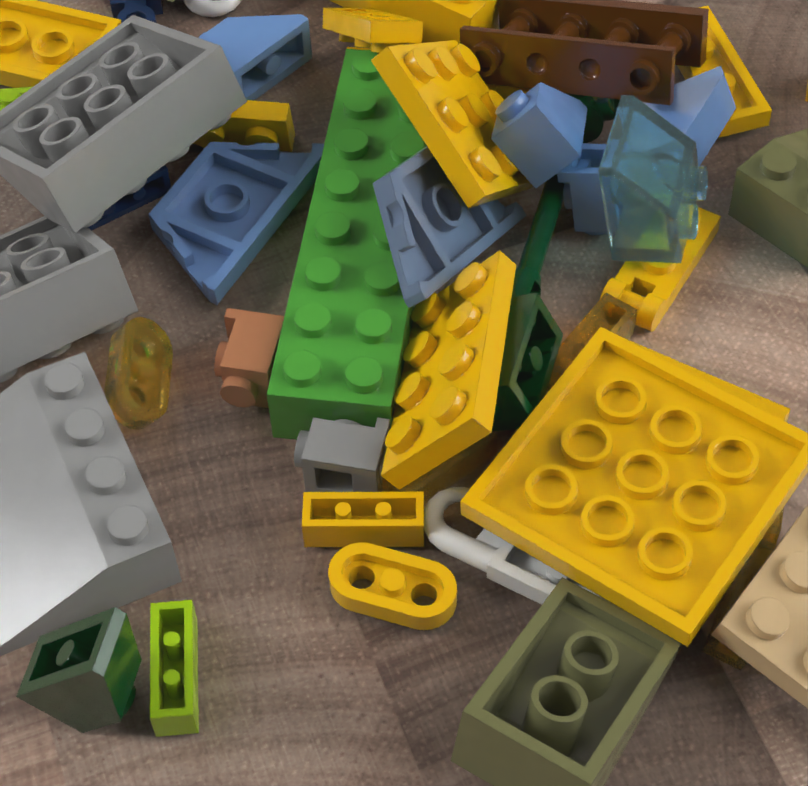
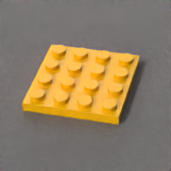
[460,327,808,647]

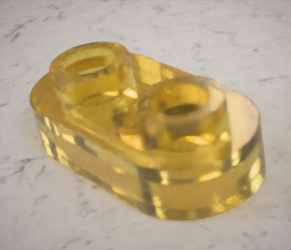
[104,317,173,430]

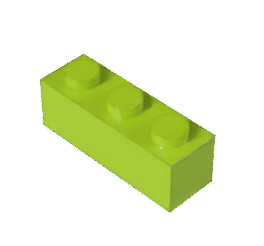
[150,600,199,737]

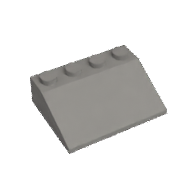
[0,15,247,233]
[0,216,139,383]
[0,352,182,656]

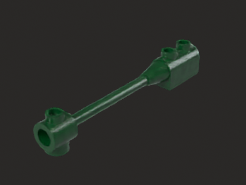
[492,93,626,432]

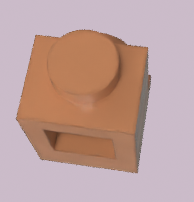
[214,308,284,408]

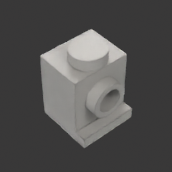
[294,417,390,492]

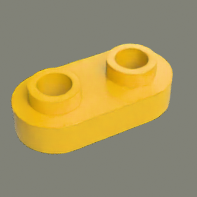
[328,542,457,630]

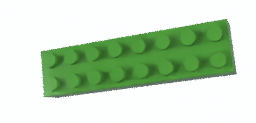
[266,49,427,440]

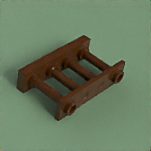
[460,0,709,105]

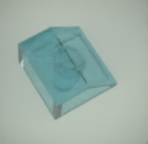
[598,95,708,263]

